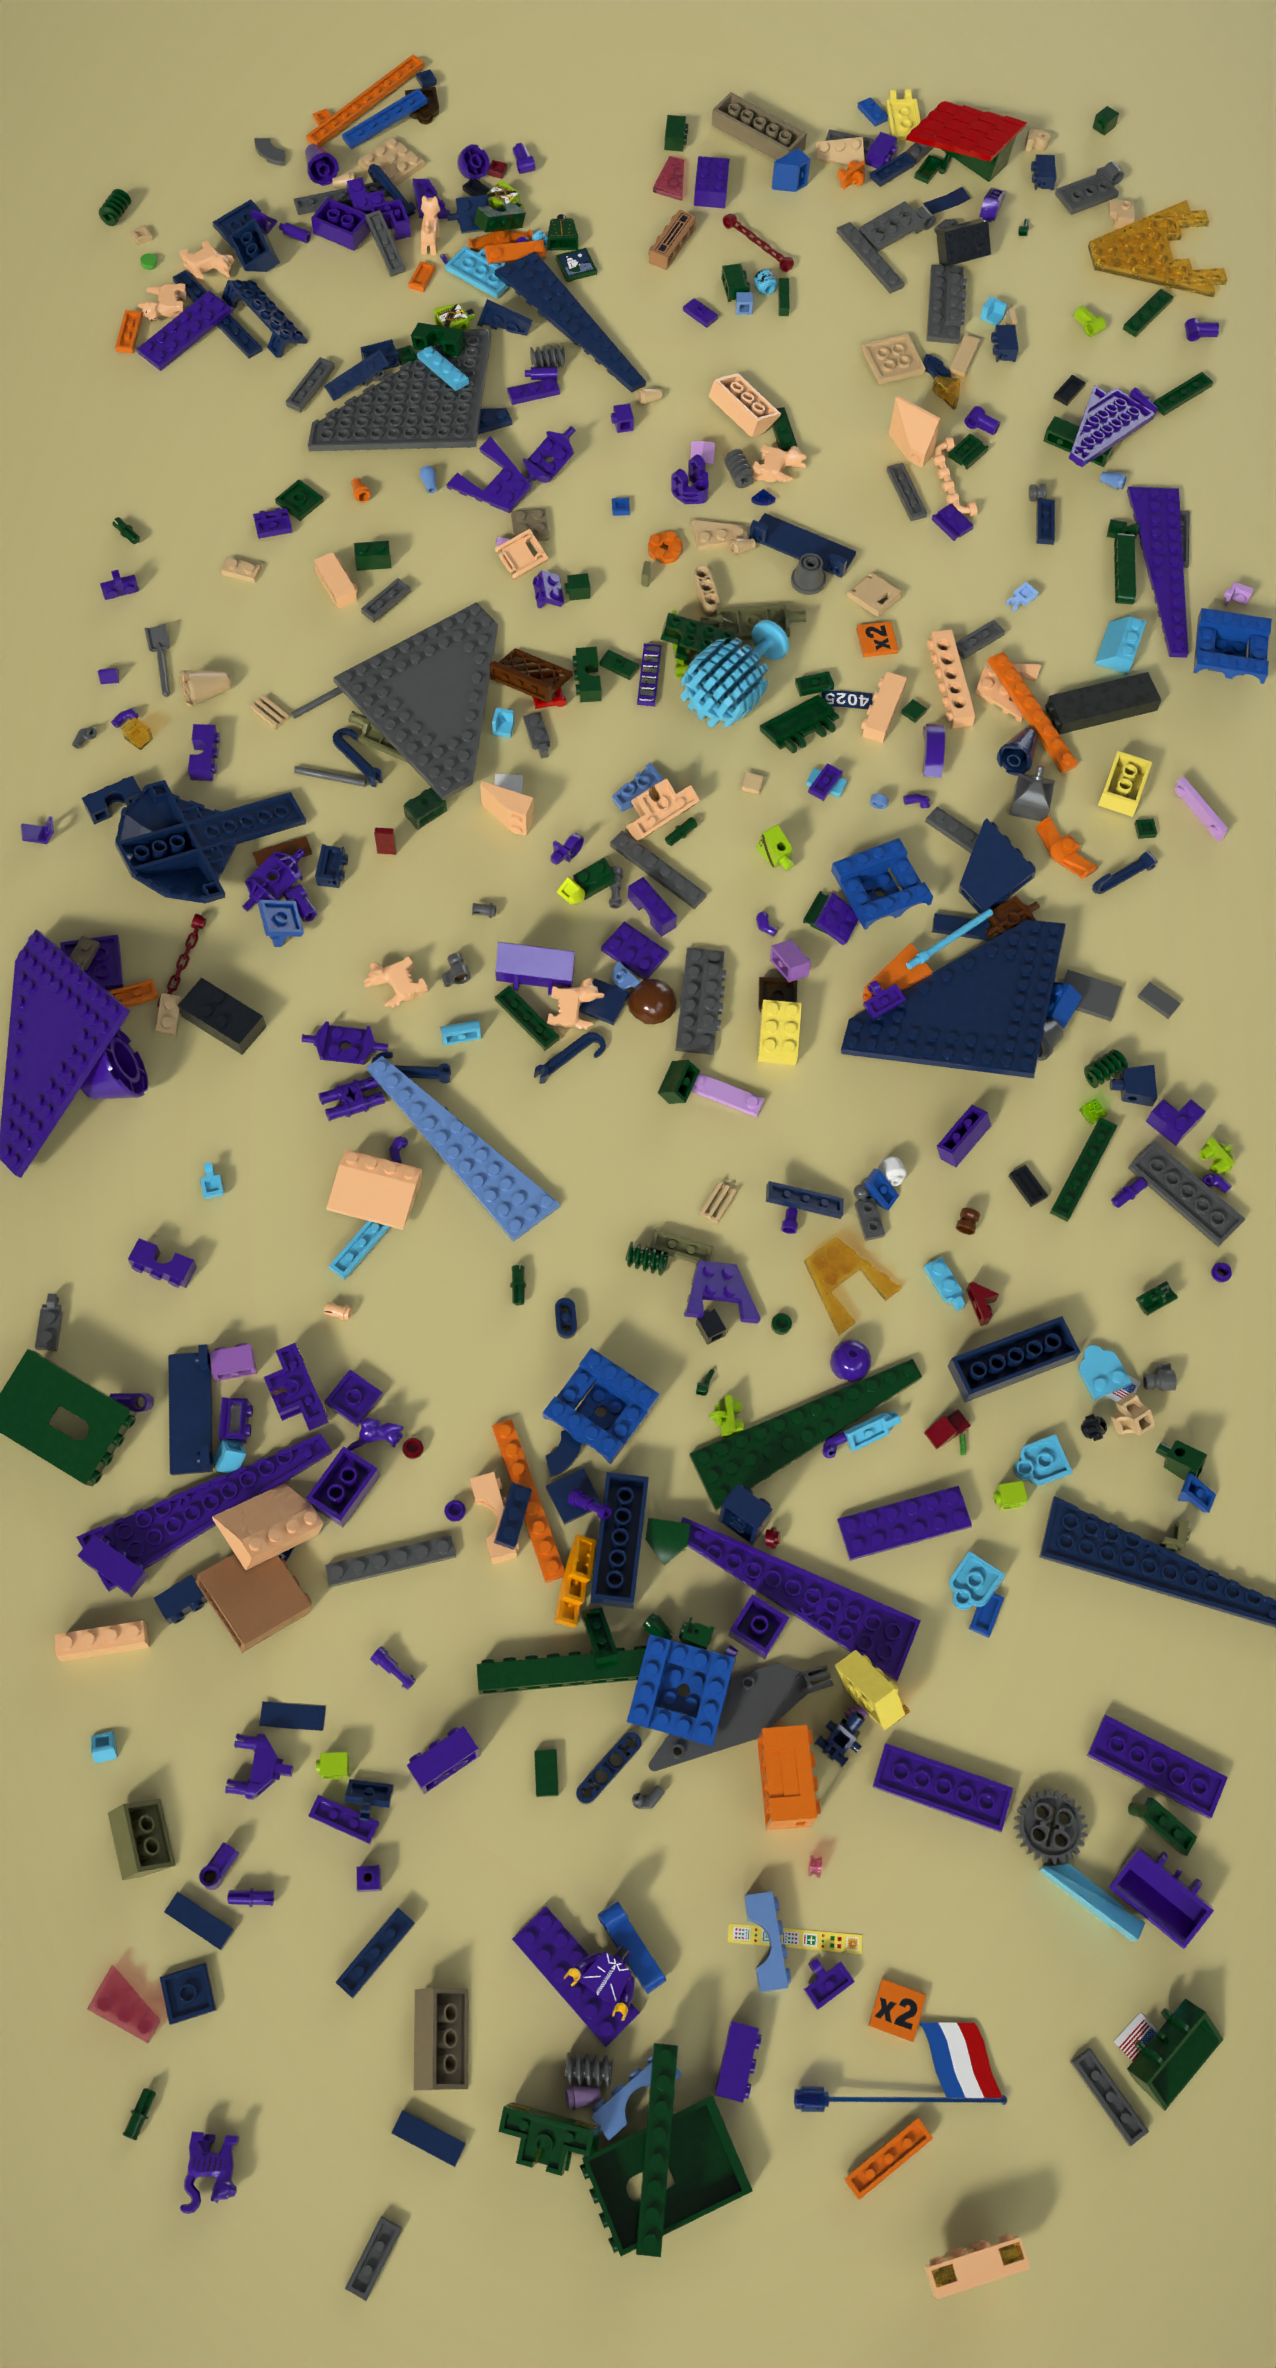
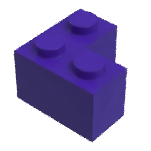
[346,178,385,214]
[370,199,411,240]
[1146,1099,1206,1146]

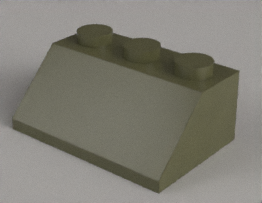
[108,1799,176,1880]

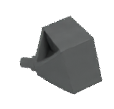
[1009,766,1055,821]

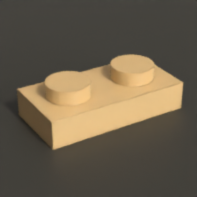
[221,557,261,583]
[155,993,181,1035]

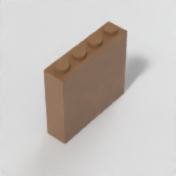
[196,1553,312,1653]

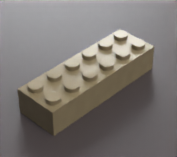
[712,92,807,160]

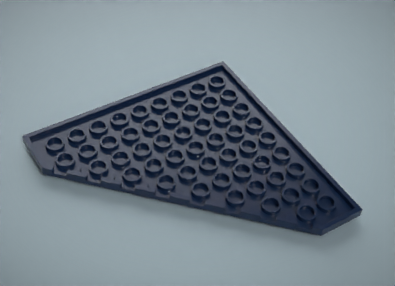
[841,920,1066,1078]

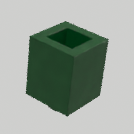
[1093,106,1119,136]
[564,573,590,601]

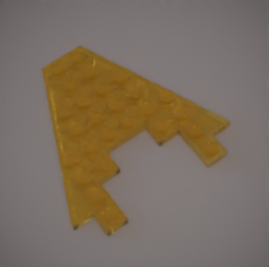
[1088,200,1227,297]

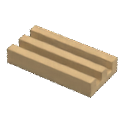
[250,695,289,729]
[700,1181,737,1224]

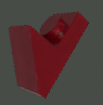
[966,1282,999,1326]
[924,1409,971,1450]

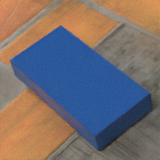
[969,1593,1005,1638]

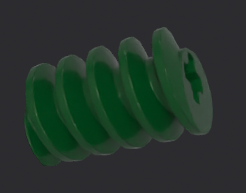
[99,189,131,226]
[1084,1049,1128,1088]
[626,1241,670,1276]

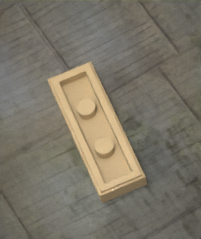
[949,335,980,377]

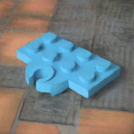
[445,246,510,299]

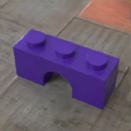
[188,724,220,781]
[628,877,677,937]
[128,1238,197,1288]

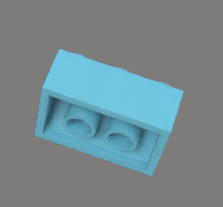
[1095,616,1147,674]

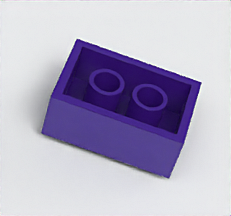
[694,156,730,208]
[311,198,370,251]
[306,1446,380,1527]
[407,1726,480,1794]

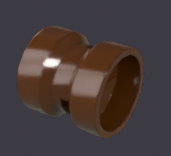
[956,1208,980,1235]

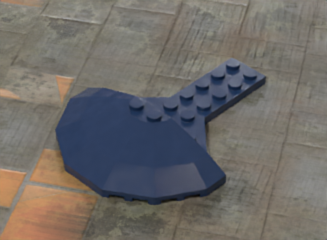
[115,780,306,904]

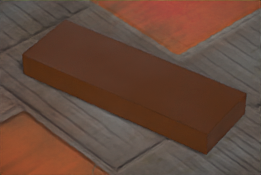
[253,836,312,868]

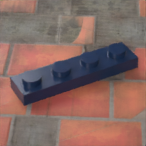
[324,349,389,401]
[766,1181,844,1219]
[335,1908,416,1998]

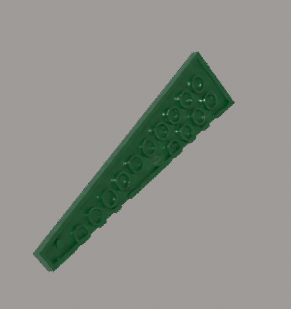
[689,1359,922,1512]

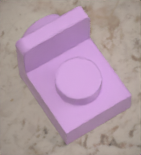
[1224,582,1254,606]

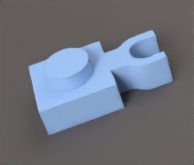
[1006,582,1038,612]

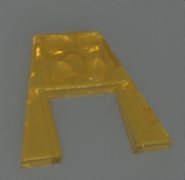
[804,1237,902,1336]

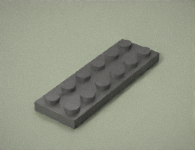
[1128,1141,1245,1247]

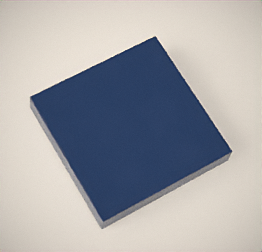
[579,978,629,1026]
[546,1468,602,1525]
[160,1963,217,2025]

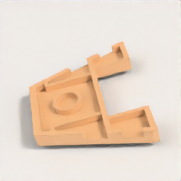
[975,662,1041,722]

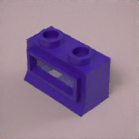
[218,1397,253,1444]

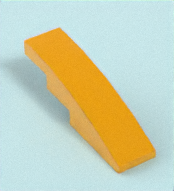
[554,1534,596,1628]

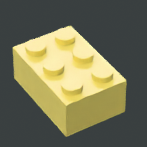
[1098,751,1152,817]
[757,1000,802,1065]
[835,1650,905,1731]

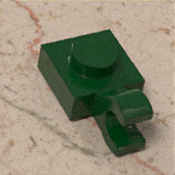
[1107,519,1139,538]

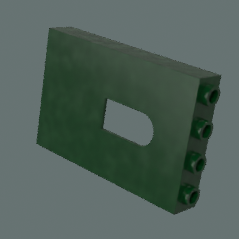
[0,1349,137,1486]
[580,2096,753,2256]

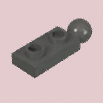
[854,1184,885,1241]

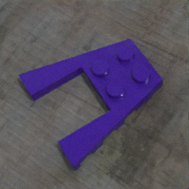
[446,437,532,513]

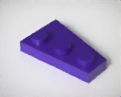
[412,179,451,219]

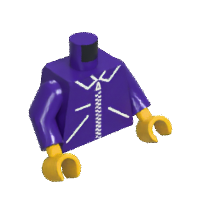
[564,1945,634,2021]

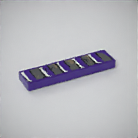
[637,643,662,707]

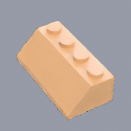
[709,373,781,437]

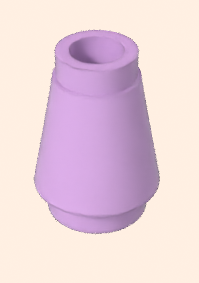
[565,2085,601,2110]

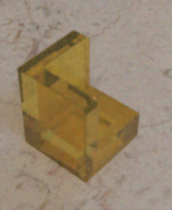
[121,717,153,750]

